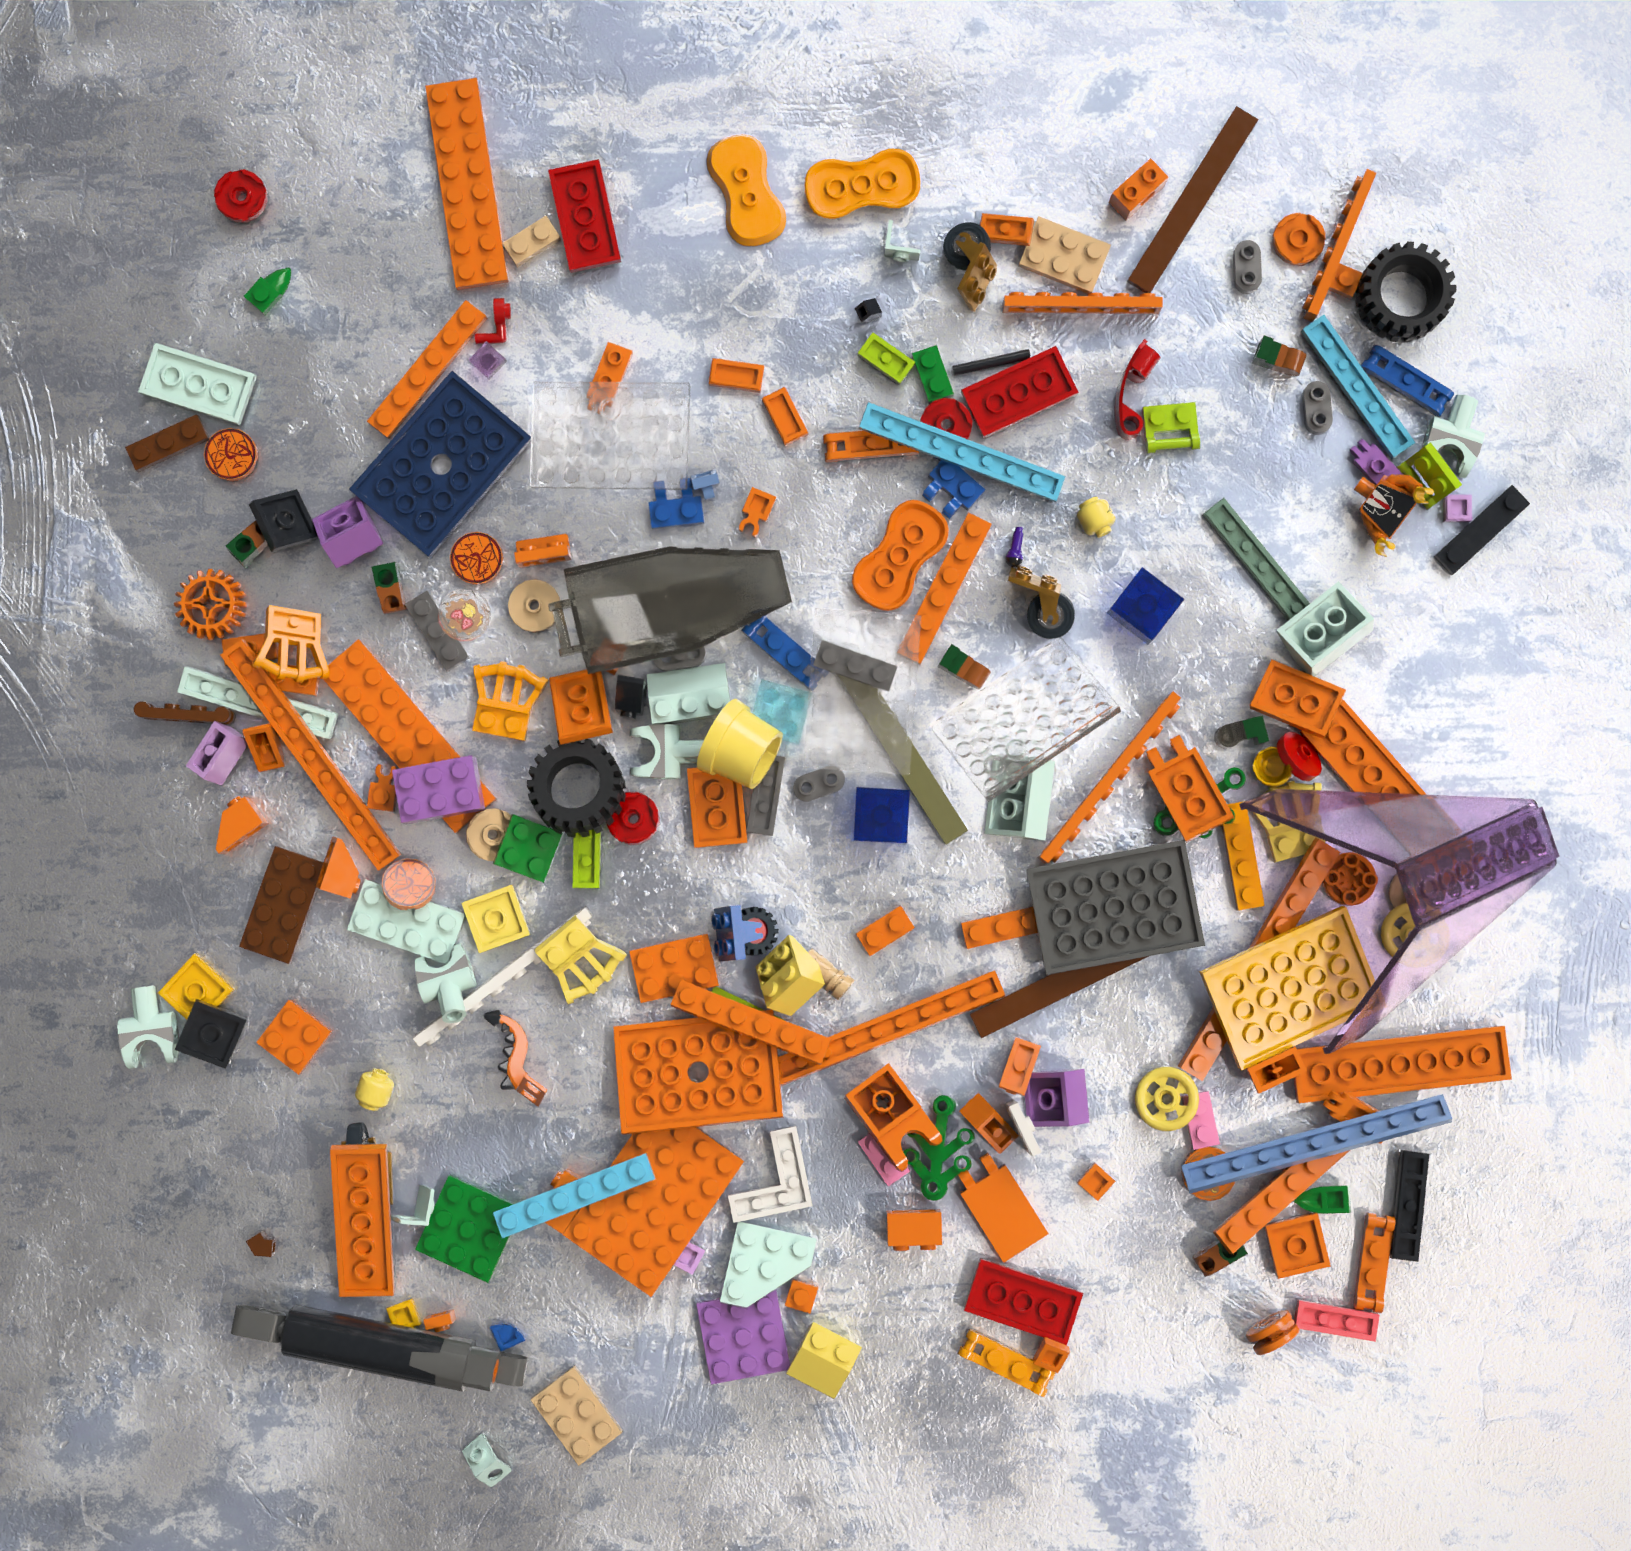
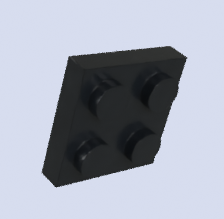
[249,489,318,552]
[175,999,247,1069]

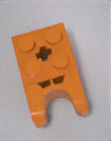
[844,1063,943,1172]

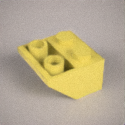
[755,935,825,1016]

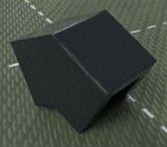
[854,298,882,323]

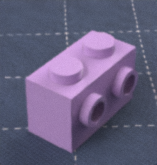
[186,721,247,785]

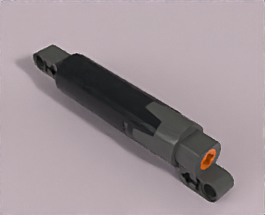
[231,1304,528,1392]

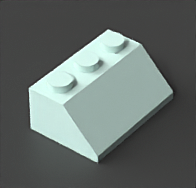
[1277,581,1374,677]
[647,663,730,725]
[984,755,1055,841]

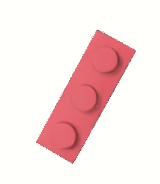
[1294,1299,1380,1342]

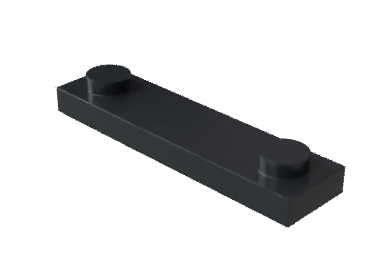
[1434,485,1530,575]
[1390,1150,1430,1262]

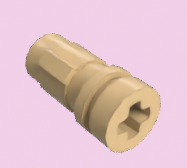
[808,948,855,1000]

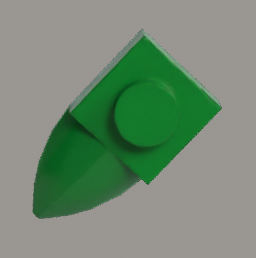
[244,268,291,316]
[1294,1185,1351,1214]

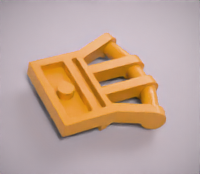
[252,605,329,683]
[472,661,549,741]

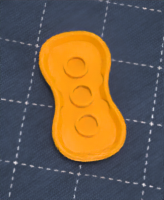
[707,134,786,246]
[805,149,920,219]

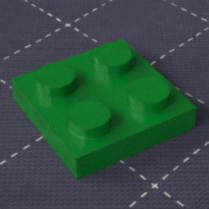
[493,814,563,883]

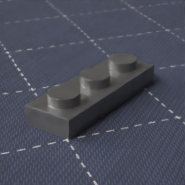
[405,591,470,672]
[813,640,898,692]
[747,756,785,836]

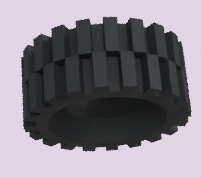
[1355,241,1457,342]
[527,739,626,838]

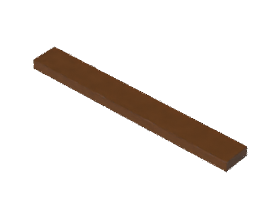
[1127,106,1259,293]
[969,956,1149,1038]

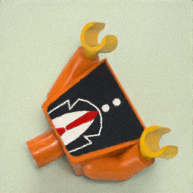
[1354,474,1434,557]

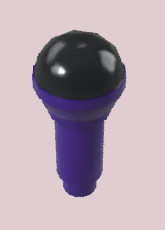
[1005,527,1024,567]

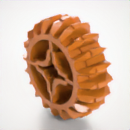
[174,569,247,641]

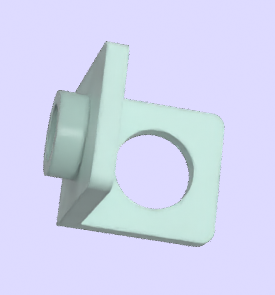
[884,220,921,262]
[391,1185,434,1226]
[462,1434,512,1487]

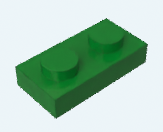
[912,345,954,404]

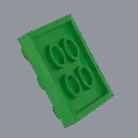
[415,1174,515,1283]

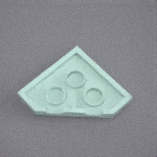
[720,1222,817,1308]

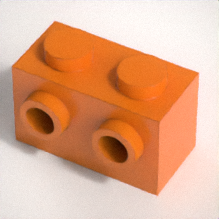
[886,1209,942,1251]

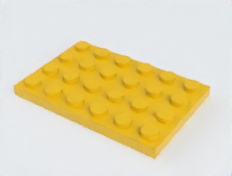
[1199,906,1384,1070]

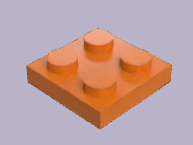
[256,999,333,1075]
[1264,1213,1331,1279]

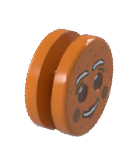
[1245,1310,1300,1355]

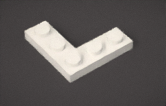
[728,1126,813,1223]

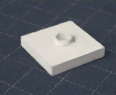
[1005,1099,1042,1156]

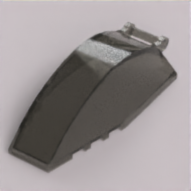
[548,546,792,675]

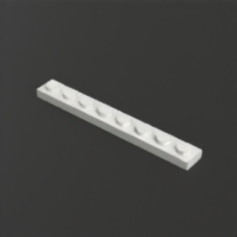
[413,906,592,1047]

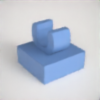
[690,469,719,500]

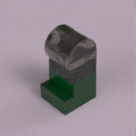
[1214,715,1269,749]

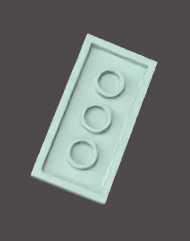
[138,343,257,425]
[347,879,466,964]

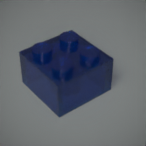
[1106,567,1184,645]
[853,787,910,845]

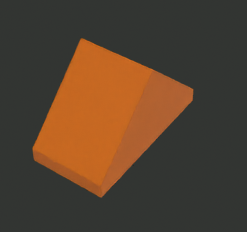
[243,724,285,772]
[1247,1046,1307,1094]

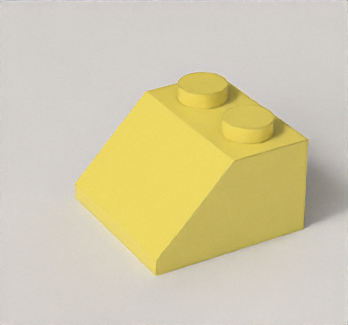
[786,1322,862,1399]

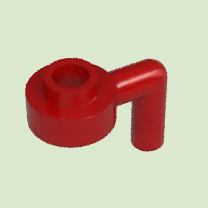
[475,298,511,344]

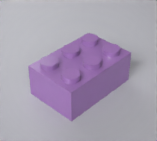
[392,755,485,825]

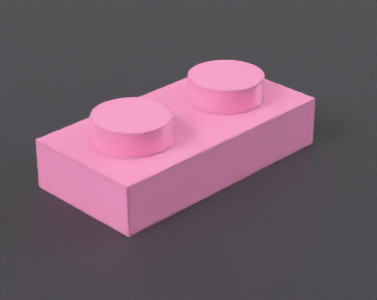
[1181,1091,1220,1150]
[858,1133,910,1186]

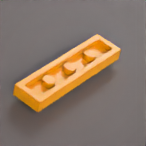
[1221,801,1265,911]

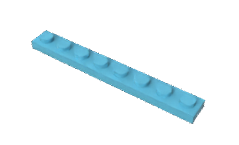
[858,402,1066,502]

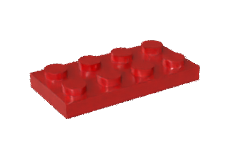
[548,159,621,273]
[961,346,1079,439]
[963,1258,1084,1345]

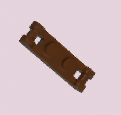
[134,701,236,725]

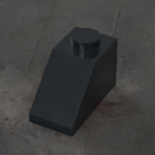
[615,675,648,719]

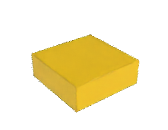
[386,1298,422,1328]

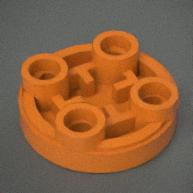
[1322,852,1378,906]

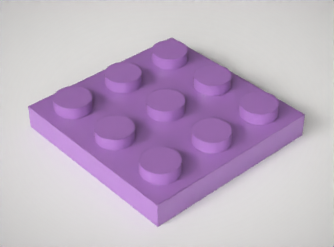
[697,1289,790,1385]

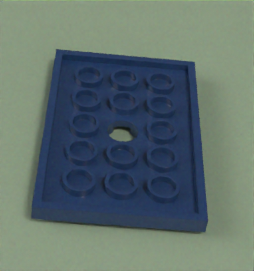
[349,371,533,558]

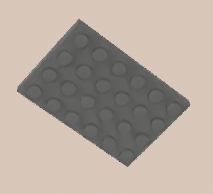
[1026,840,1205,975]

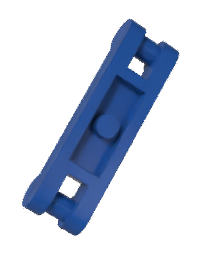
[1361,345,1454,417]
[741,610,830,692]

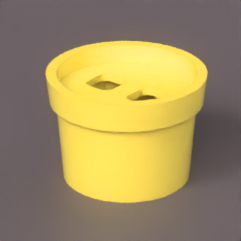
[697,698,783,789]

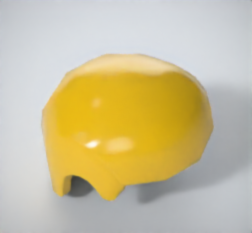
[1252,746,1293,787]

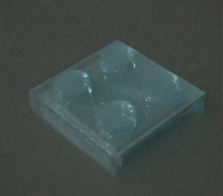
[752,679,813,745]

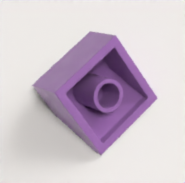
[312,496,383,569]
[1025,1069,1090,1127]

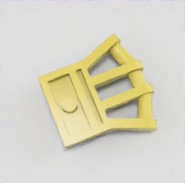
[1246,781,1326,863]
[534,915,627,1005]

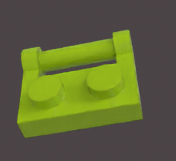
[1142,402,1200,454]
[1396,442,1462,510]

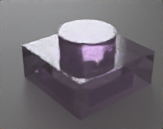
[469,341,507,380]

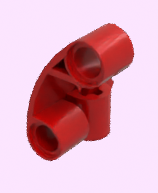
[1114,339,1161,440]

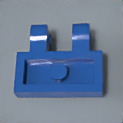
[922,460,986,519]
[649,478,704,529]

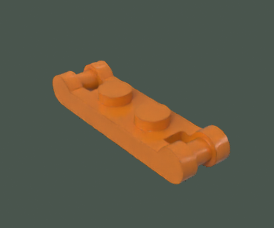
[823,431,919,463]
[1353,1212,1395,1313]

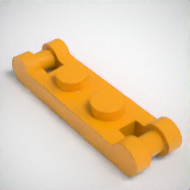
[957,1329,1056,1397]

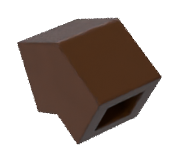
[246,1231,277,1257]

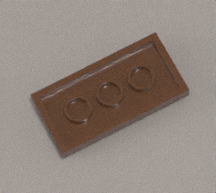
[239,846,323,964]

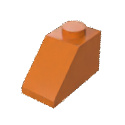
[216,796,269,855]
[315,836,360,899]
[959,1093,1019,1154]

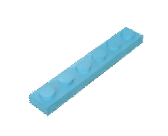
[1301,315,1415,459]
[493,1153,656,1238]

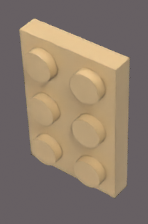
[1018,216,1111,294]
[531,1365,623,1466]

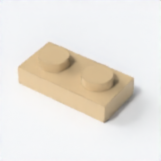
[502,216,561,268]

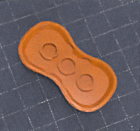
[852,500,949,611]

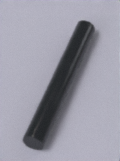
[952,349,1031,376]

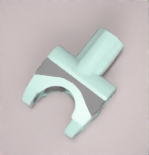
[1422,394,1485,479]
[630,724,704,779]
[415,943,477,1023]
[117,986,179,1069]

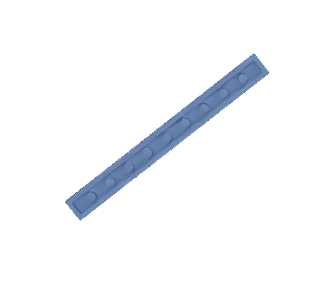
[1181,1094,1453,1194]

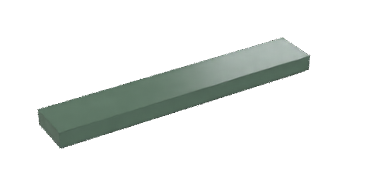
[1202,498,1310,621]

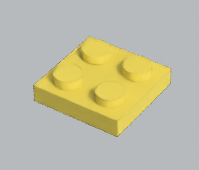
[461,885,531,953]

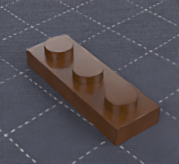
[125,414,210,473]

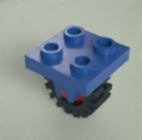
[711,905,779,962]

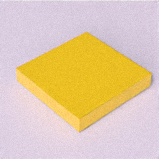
[158,953,235,1020]

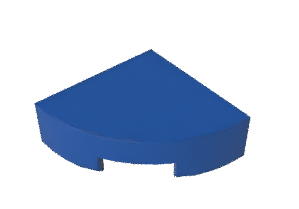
[490,1323,526,1352]

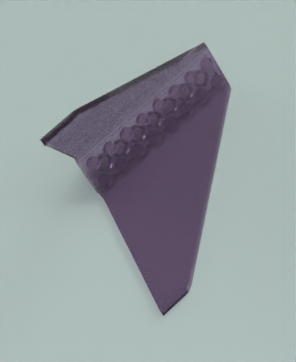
[1239,789,1560,1054]

